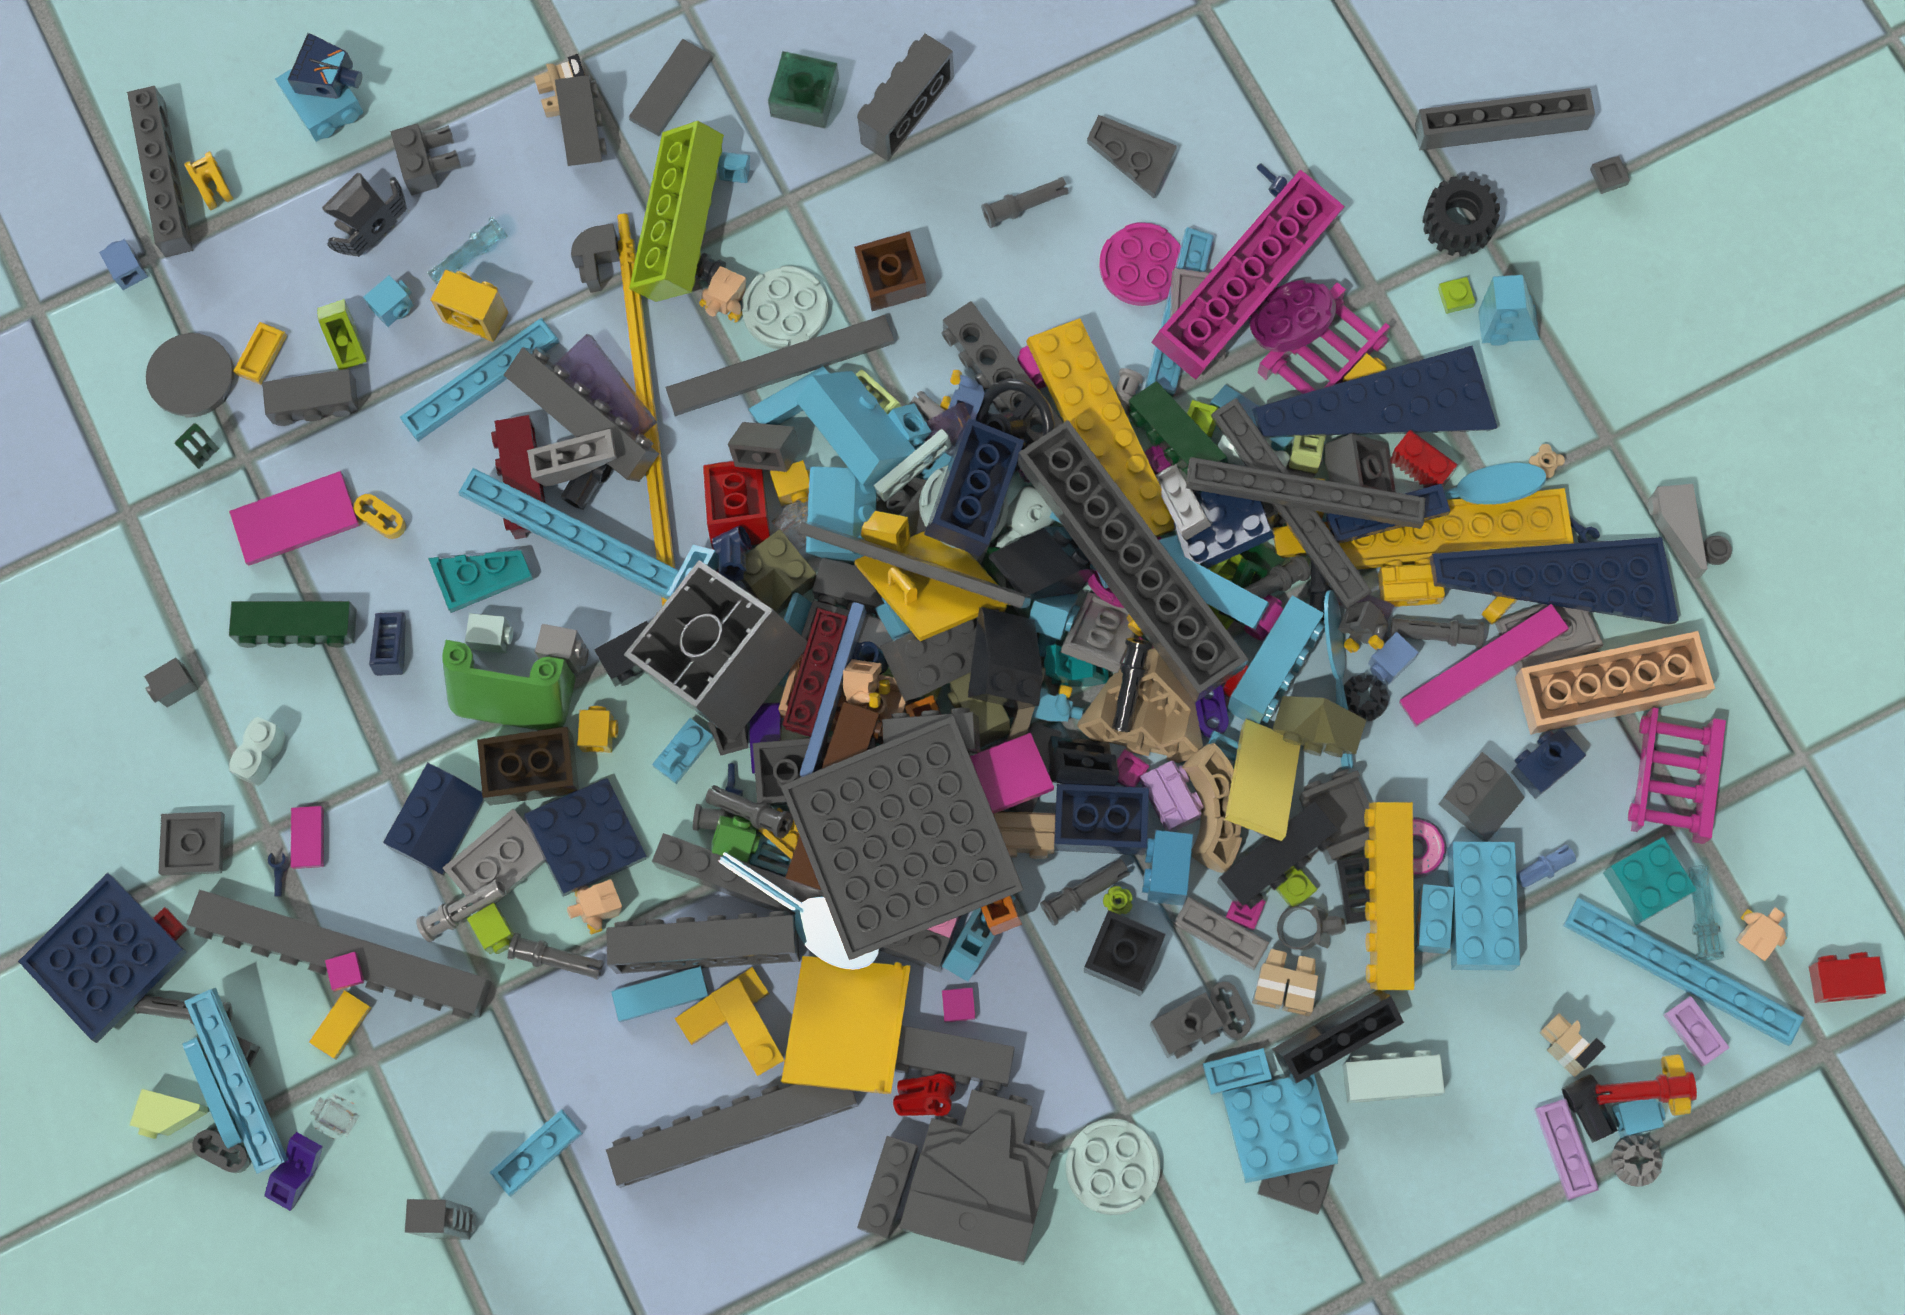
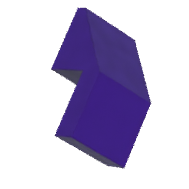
[750,703,782,774]
[264,1132,323,1211]

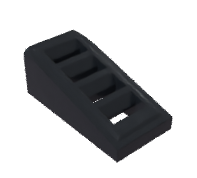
[1335,856,1370,925]

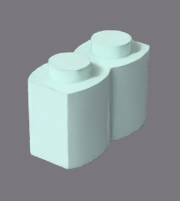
[229,717,286,786]

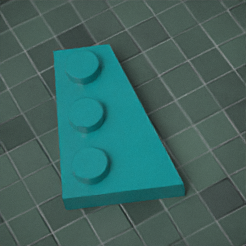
[428,550,533,613]

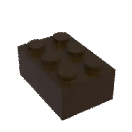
[477,727,579,806]

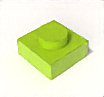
[1438,277,1476,314]
[1187,400,1219,438]
[1276,869,1318,908]

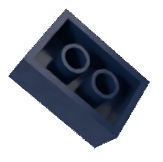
[1054,784,1149,855]

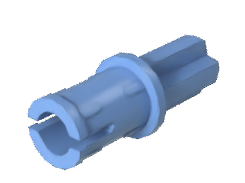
[1516,845,1576,887]

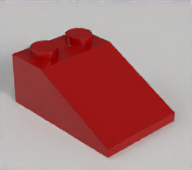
[703,461,770,550]

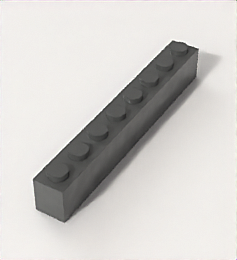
[606,1084,858,1188]

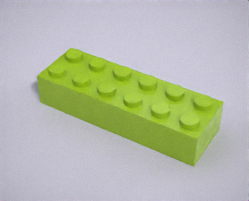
[629,121,724,302]

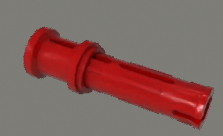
[1595,1072,1697,1105]

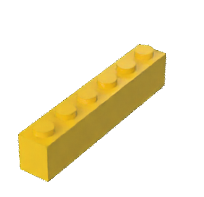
[1364,802,1414,990]

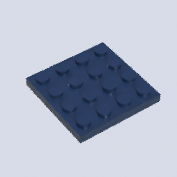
[18,872,187,1043]

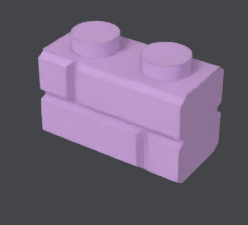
[1140,761,1203,832]

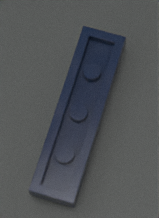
[1326,484,1450,544]

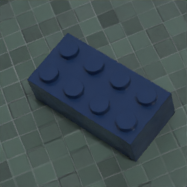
[924,418,1024,557]

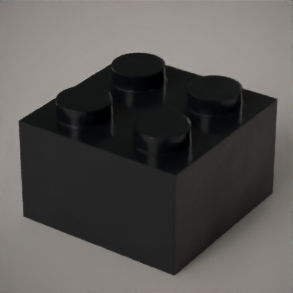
[1084,910,1166,996]

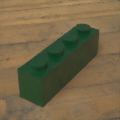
[1128,381,1228,492]
[229,601,357,648]

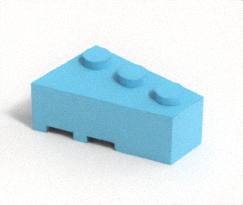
[1478,275,1540,346]

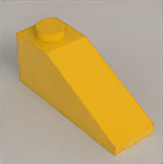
[711,978,785,1076]

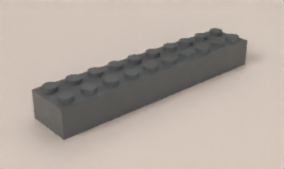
[1017,420,1248,703]

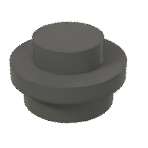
[1703,536,1732,565]

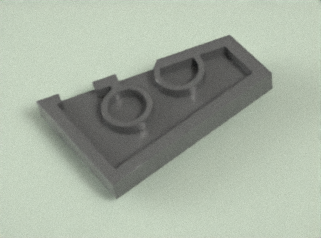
[1087,115,1177,198]

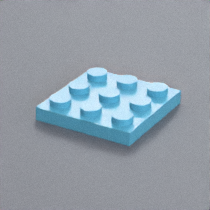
[1222,1074,1338,1183]

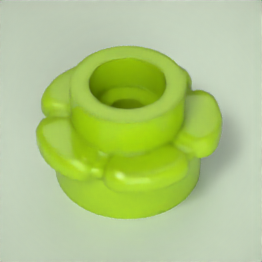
[1103,886,1133,915]

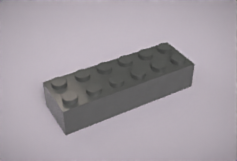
[606,911,800,974]

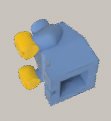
[940,370,984,423]

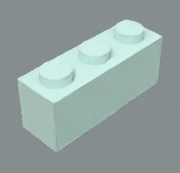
[1343,1050,1445,1103]

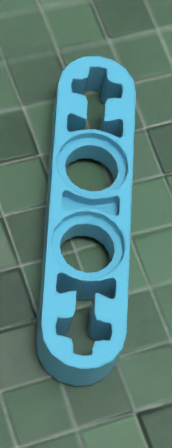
[182,1037,243,1149]

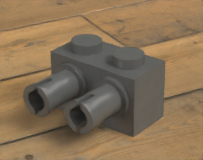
[390,123,461,196]

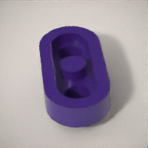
[1195,685,1229,738]

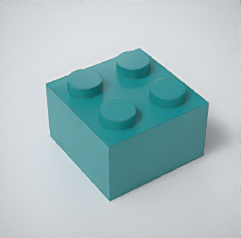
[1603,837,1697,926]

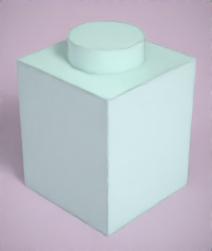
[465,613,513,653]

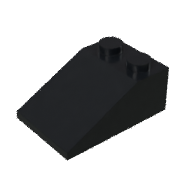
[989,526,1096,599]
[968,607,1043,709]

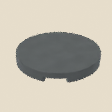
[146,333,235,418]

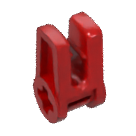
[893,1074,956,1116]

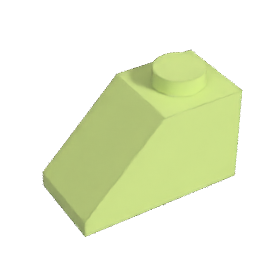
[129,1089,209,1139]

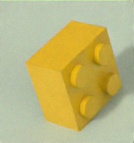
[430,270,509,342]

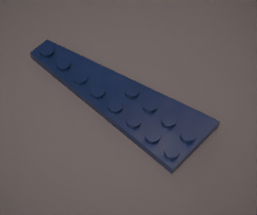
[1429,537,1679,625]

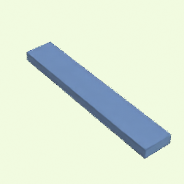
[800,602,866,777]

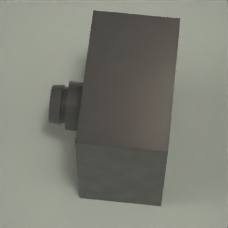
[624,560,807,739]

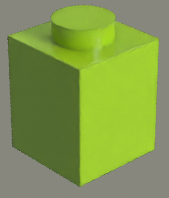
[467,902,514,954]

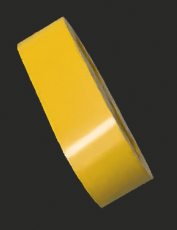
[354,494,406,539]
[1481,596,1518,625]
[1661,1054,1691,1116]

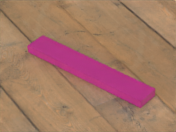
[1399,604,1569,727]

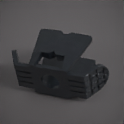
[322,173,407,257]

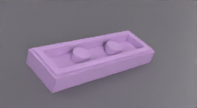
[1534,1099,1599,1200]

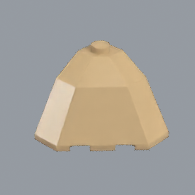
[1077,648,1203,763]

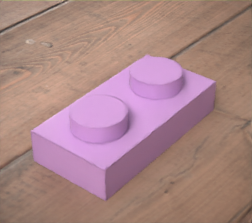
[1663,996,1730,1066]

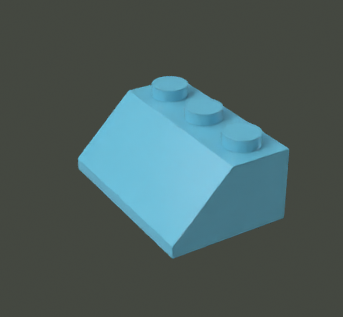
[806,467,876,565]

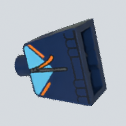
[287,33,362,99]

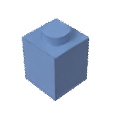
[99,238,148,290]
[1368,632,1419,684]

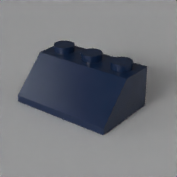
[383,762,485,876]

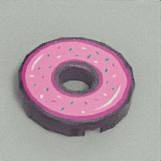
[1413,817,1447,879]

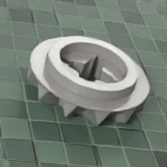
[1611,1135,1663,1187]

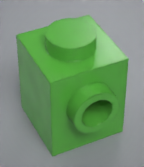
[711,815,760,862]

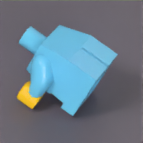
[1032,685,1083,722]

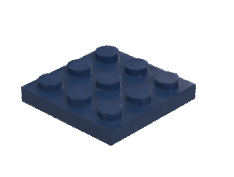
[1174,491,1275,569]
[524,778,647,897]

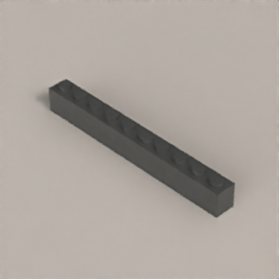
[652,833,951,973]
[186,889,492,1020]

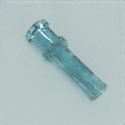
[427,216,508,285]
[1688,865,1725,961]

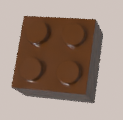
[854,231,927,312]

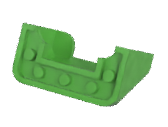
[442,640,576,731]

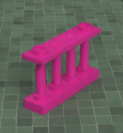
[1258,282,1390,394]
[1628,707,1726,844]

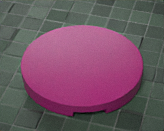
[1099,223,1181,306]

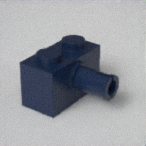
[1511,728,1586,799]

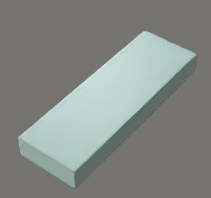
[874,429,951,501]

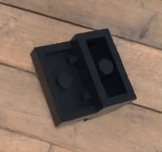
[1048,736,1119,786]

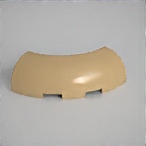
[1182,743,1242,873]

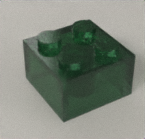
[768,51,839,129]

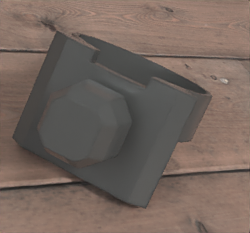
[1277,905,1346,951]

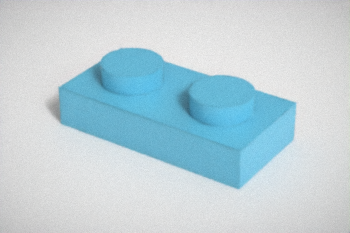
[1202,1048,1272,1095]

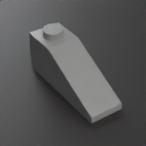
[527,429,617,487]
[1648,484,1708,578]

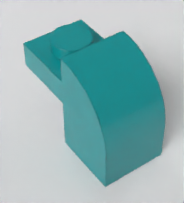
[1044,644,1108,687]

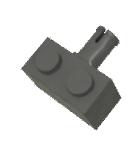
[1150,992,1224,1059]

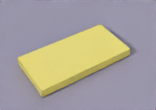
[1225,719,1300,841]

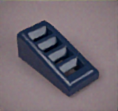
[369,612,406,676]

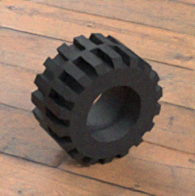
[1422,176,1500,257]

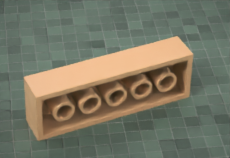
[1515,631,1715,735]

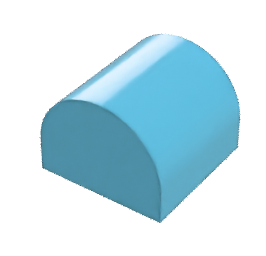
[718,152,750,183]

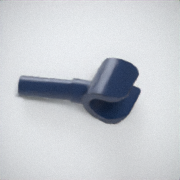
[1257,163,1287,197]
[1569,515,1600,543]
[725,763,743,797]
[267,853,290,897]

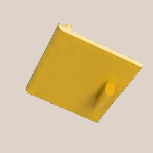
[855,531,1007,641]
[781,956,911,1094]

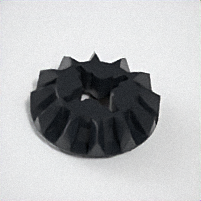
[1344,673,1390,722]

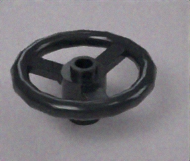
[976,378,1055,472]

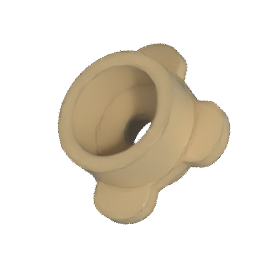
[1529,444,1565,478]

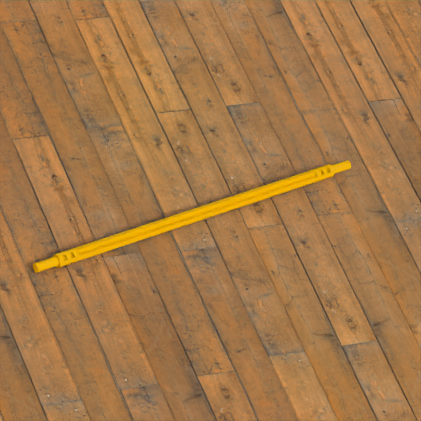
[617,213,675,606]

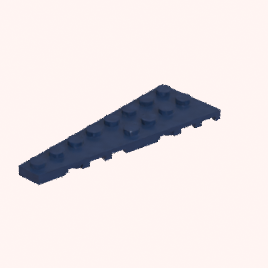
[1252,345,1498,438]

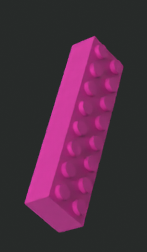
[1151,169,1345,380]

